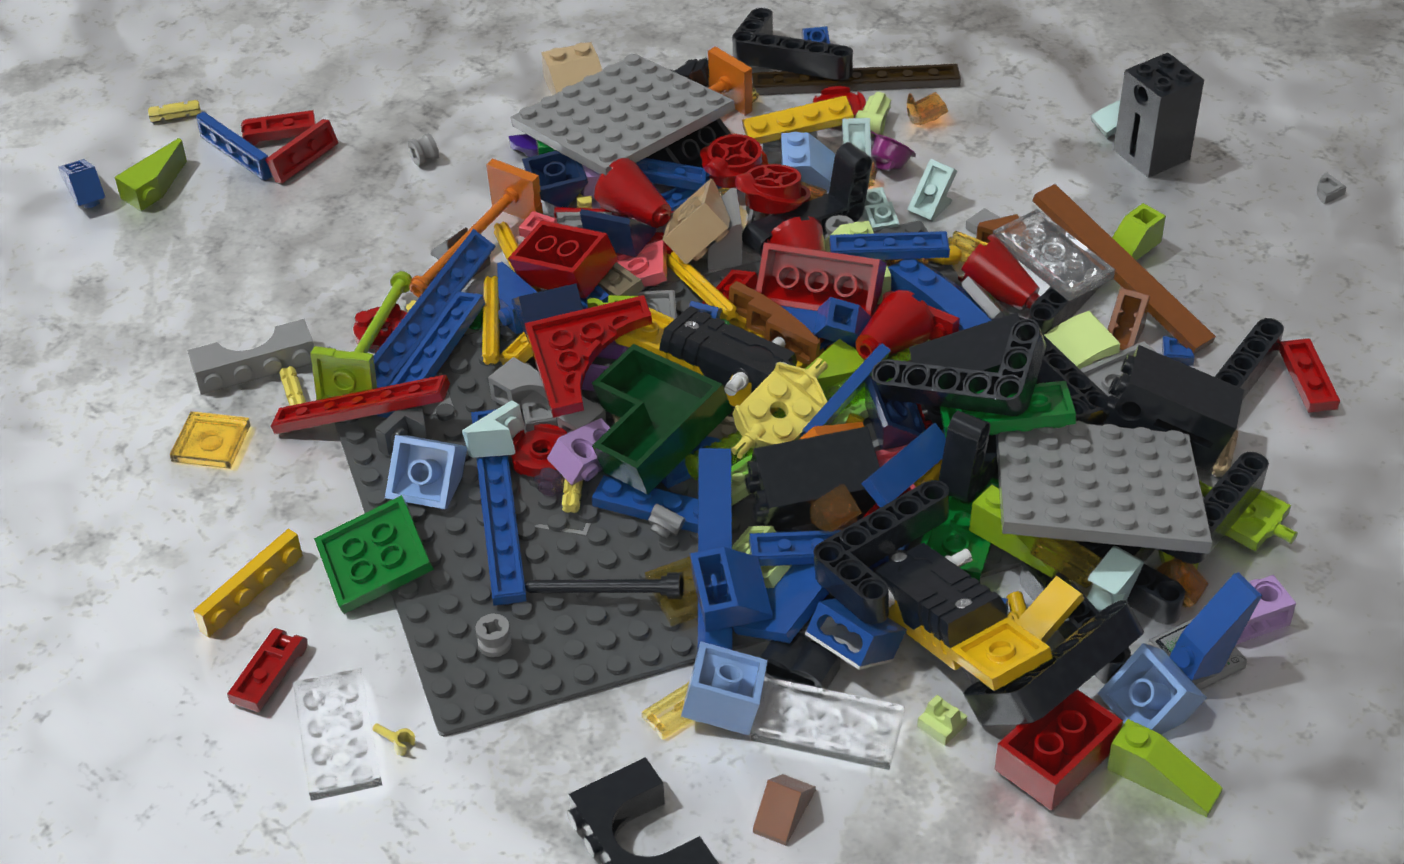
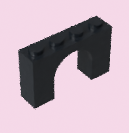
[567,757,719,864]

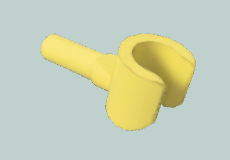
[576,193,592,208]
[372,723,415,756]

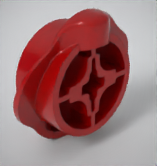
[700,134,768,189]
[735,164,811,214]

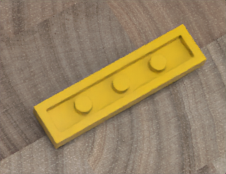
[742,95,854,144]
[193,529,303,638]

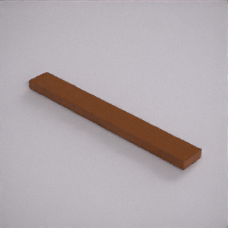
[1032,184,1216,354]

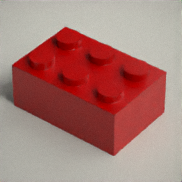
[508,220,618,299]
[994,689,1123,811]

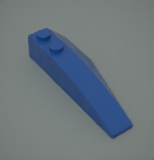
[888,259,992,331]

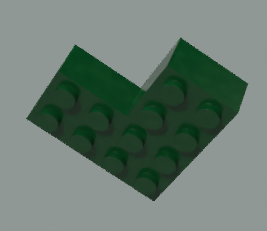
[592,344,732,495]

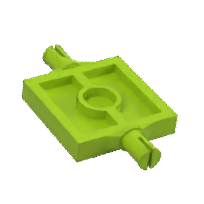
[1199,480,1298,552]

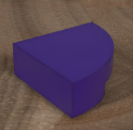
[509,134,538,157]

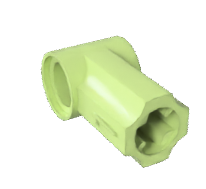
[855,92,891,137]

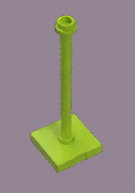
[310,271,412,400]

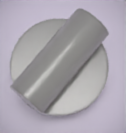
[648,504,686,538]

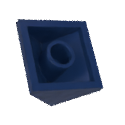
[522,150,588,207]
[580,209,657,257]
[512,283,583,342]
[865,375,926,450]

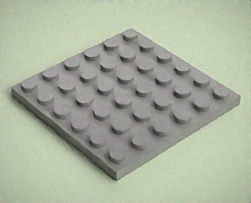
[510,54,735,175]
[996,421,1212,554]

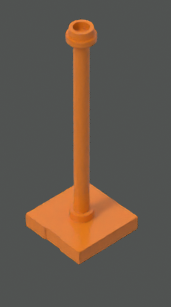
[708,46,753,115]
[409,158,543,297]

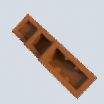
[729,281,820,365]

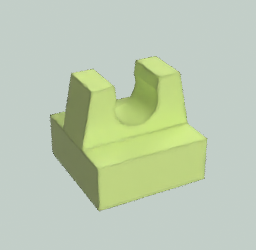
[917,695,968,746]

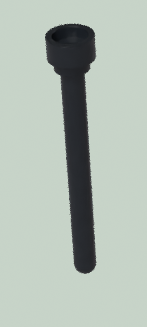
[525,572,684,599]

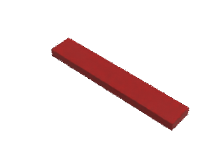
[271,375,450,434]

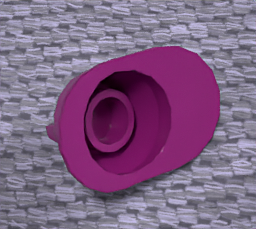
[870,130,916,171]

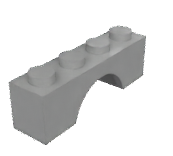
[187,319,314,395]
[488,357,606,433]

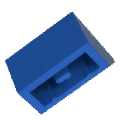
[690,547,773,632]

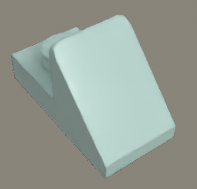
[842,118,872,173]
[907,159,957,221]
[462,400,525,458]
[1087,546,1144,612]

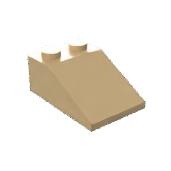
[541,42,602,96]
[662,179,730,264]

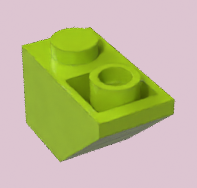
[1112,203,1166,261]

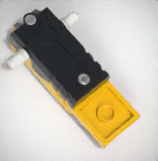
[615,306,797,414]
[873,542,1052,691]

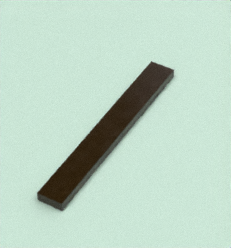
[752,64,961,95]

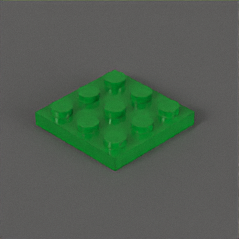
[314,495,434,614]

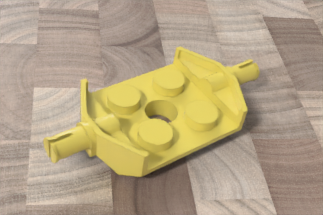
[731,358,828,459]

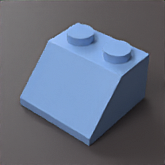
[781,132,835,192]
[385,435,467,509]
[681,641,767,735]
[1097,643,1207,734]

